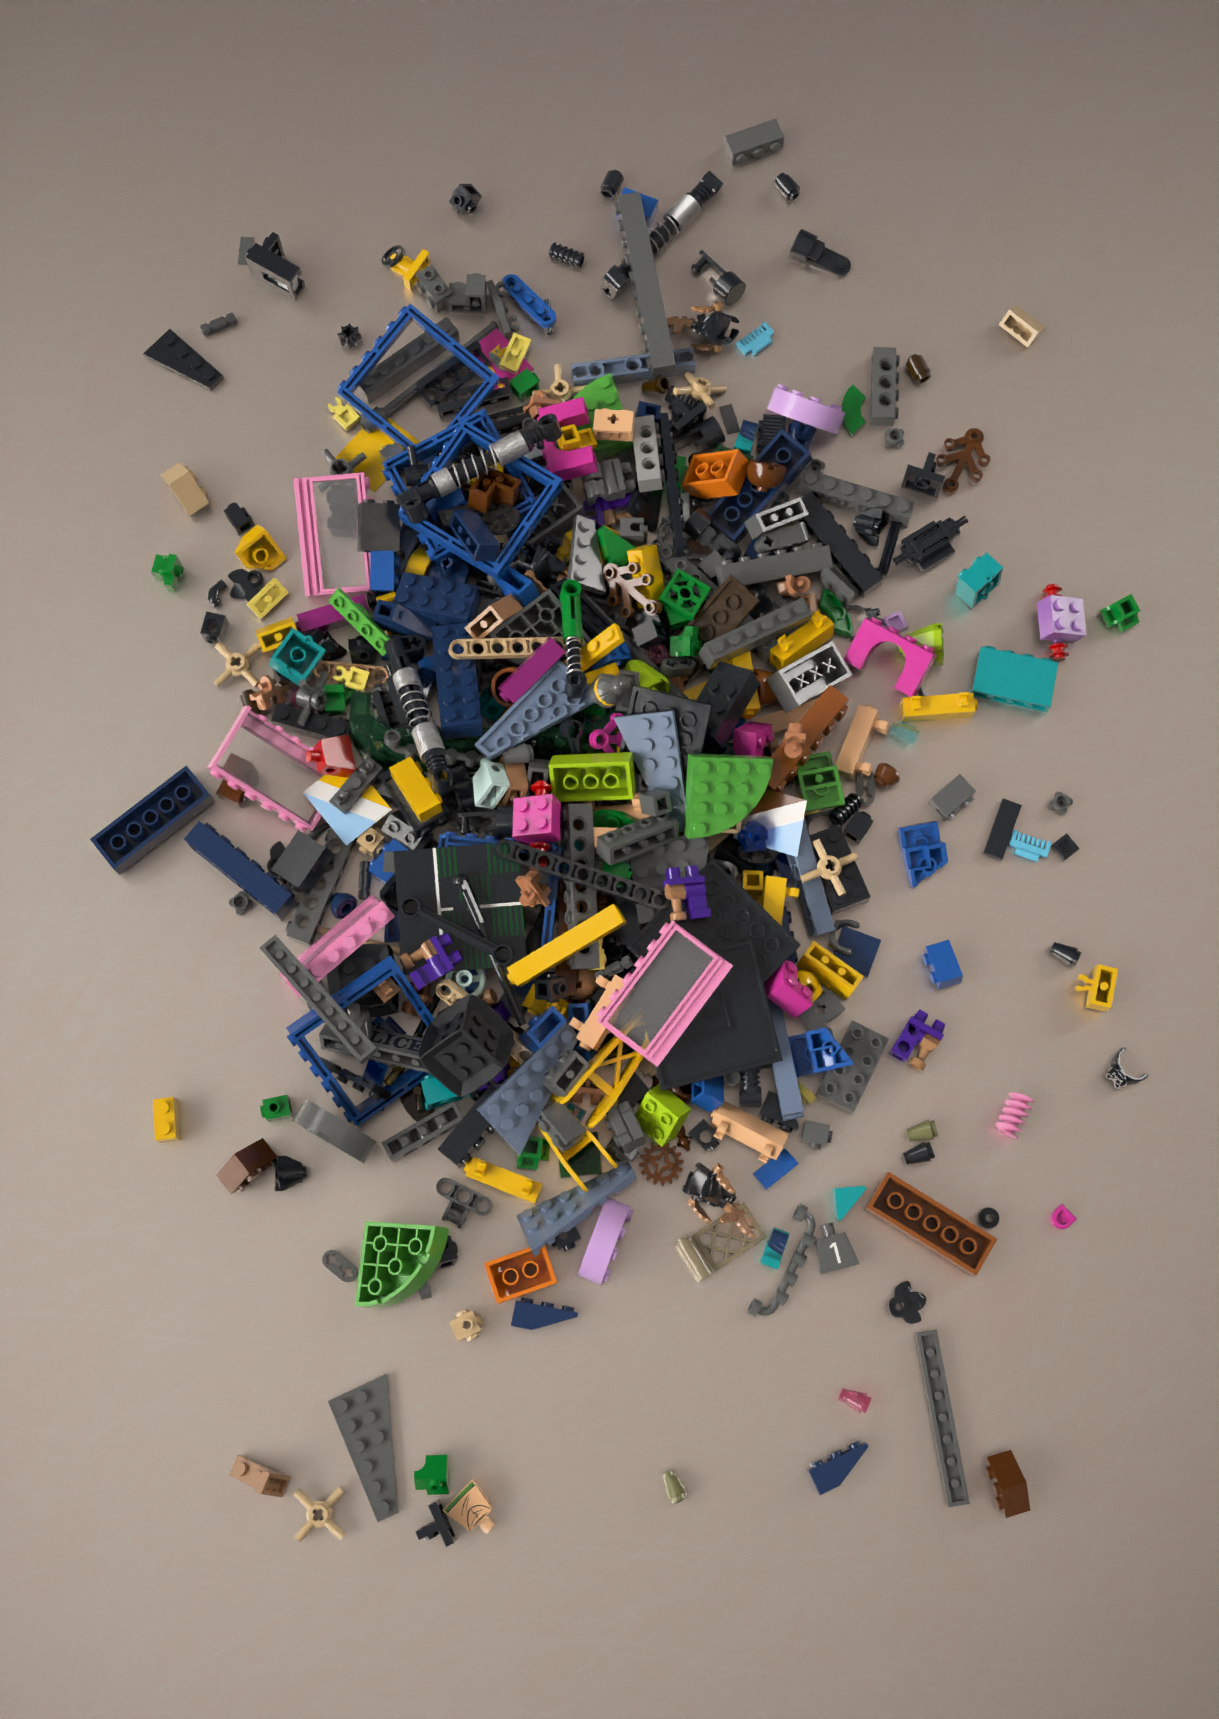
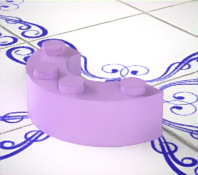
[767,384,846,434]
[578,1197,633,1285]

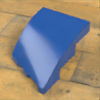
[897,821,948,887]
[788,1028,854,1078]

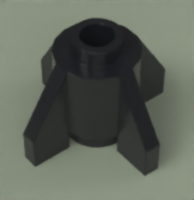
[853,507,888,546]
[312,628,347,661]
[273,1156,307,1191]

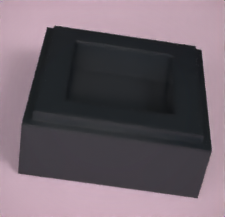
[1051,833,1080,862]

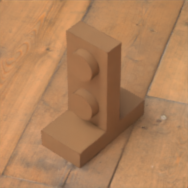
[229,1455,291,1497]

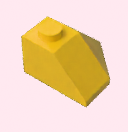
[234,524,287,571]

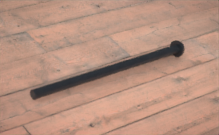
[453,874,526,1027]

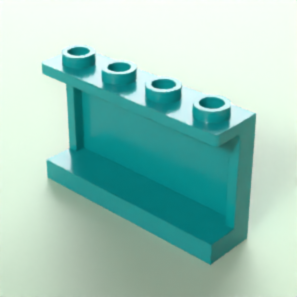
[970,646,1059,712]

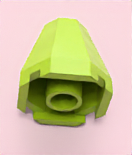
[899,623,944,666]
[624,660,670,693]

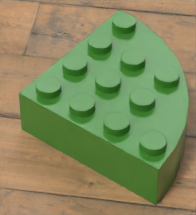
[557,373,634,461]
[683,754,774,839]
[355,1221,449,1308]

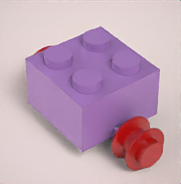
[1037,584,1087,661]

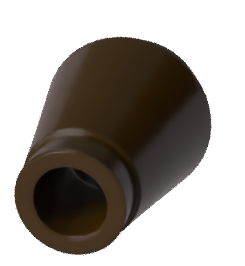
[641,375,670,394]

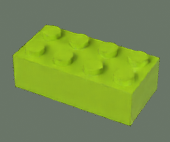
[548,752,637,802]

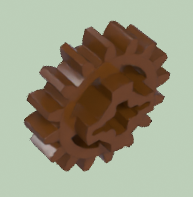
[639,1142,684,1186]

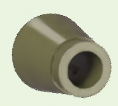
[907,1119,938,1141]
[662,1470,688,1505]

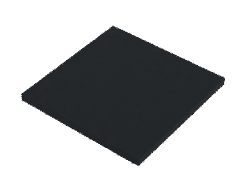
[631,939,783,1091]

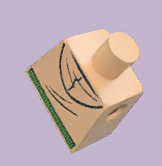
[443,1479,496,1534]

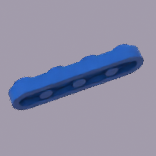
[502,274,557,329]

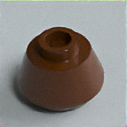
[874,763,900,788]

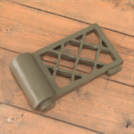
[675,1201,767,1283]

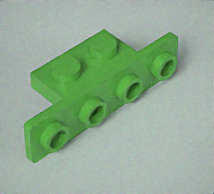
[329,588,391,656]

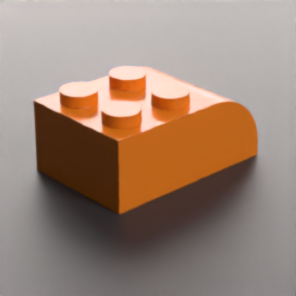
[680,449,748,499]
[484,1245,558,1304]

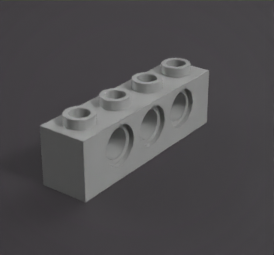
[633,415,665,492]

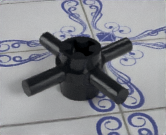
[404,446,429,487]

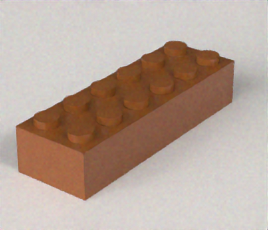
[766,685,849,793]
[864,1172,997,1276]

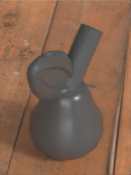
[525,913,544,955]

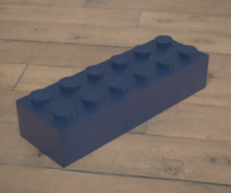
[707,429,812,545]
[432,622,483,740]
[90,765,215,875]
[184,821,297,921]

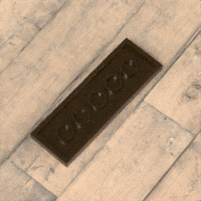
[655,574,760,688]

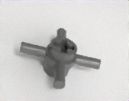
[317,449,367,496]
[296,672,329,726]

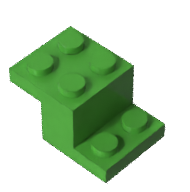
[794,751,845,813]

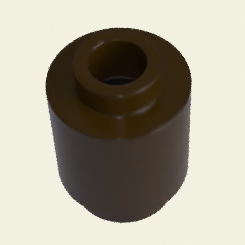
[906,354,931,384]
[239,689,263,715]

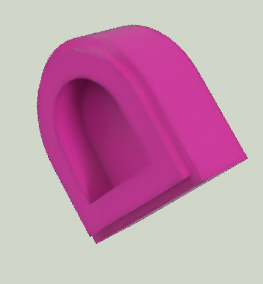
[1051,1204,1077,1230]

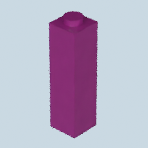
[295,594,370,637]
[498,637,565,703]

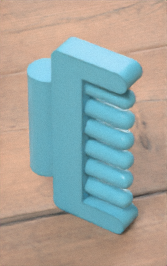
[736,322,774,355]
[1008,830,1051,862]

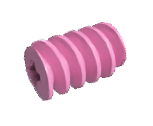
[995,1092,1035,1139]

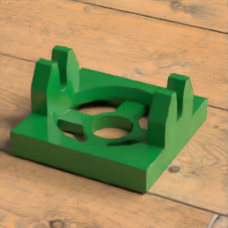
[658,568,712,621]

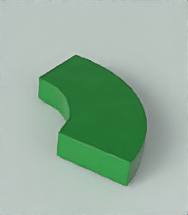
[841,385,866,436]
[818,589,853,638]
[593,809,638,829]

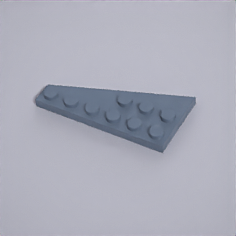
[474,660,595,760]
[614,710,686,832]
[477,1022,578,1155]
[516,1162,637,1257]

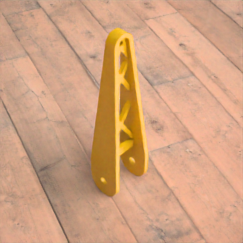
[558,1009,650,1128]
[507,1056,618,1193]

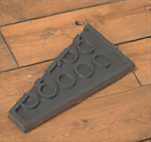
[328,1374,398,1522]

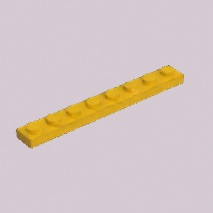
[497,623,625,720]

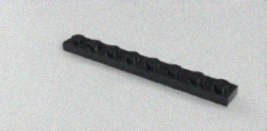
[659,413,687,558]

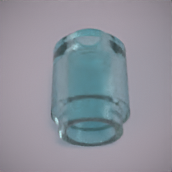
[889,720,920,746]

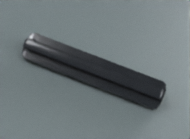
[878,521,901,576]

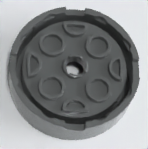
[292,1099,377,1163]

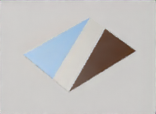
[733,789,807,857]

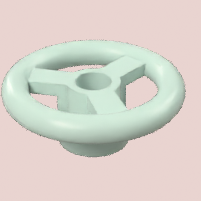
[445,969,486,1000]

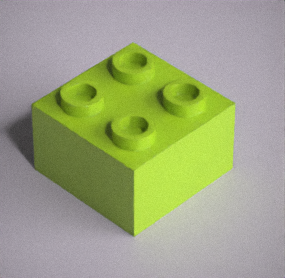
[635,1084,692,1147]

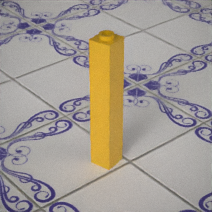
[507,904,627,987]

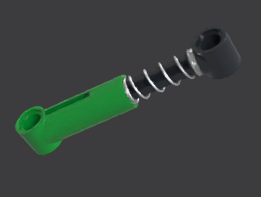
[559,579,587,699]

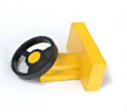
[381,245,431,290]

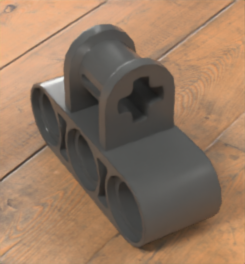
[436,1177,493,1229]

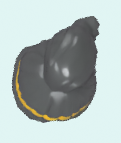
[589,673,633,708]

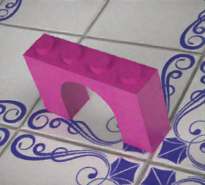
[537,397,598,481]
[844,617,937,697]

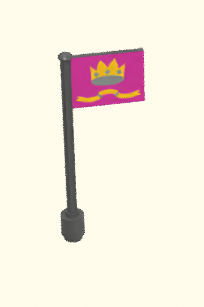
[360,321,534,434]

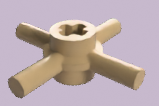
[532,364,587,403]
[673,371,726,410]
[213,642,261,687]
[800,839,858,896]
[293,1486,346,1542]

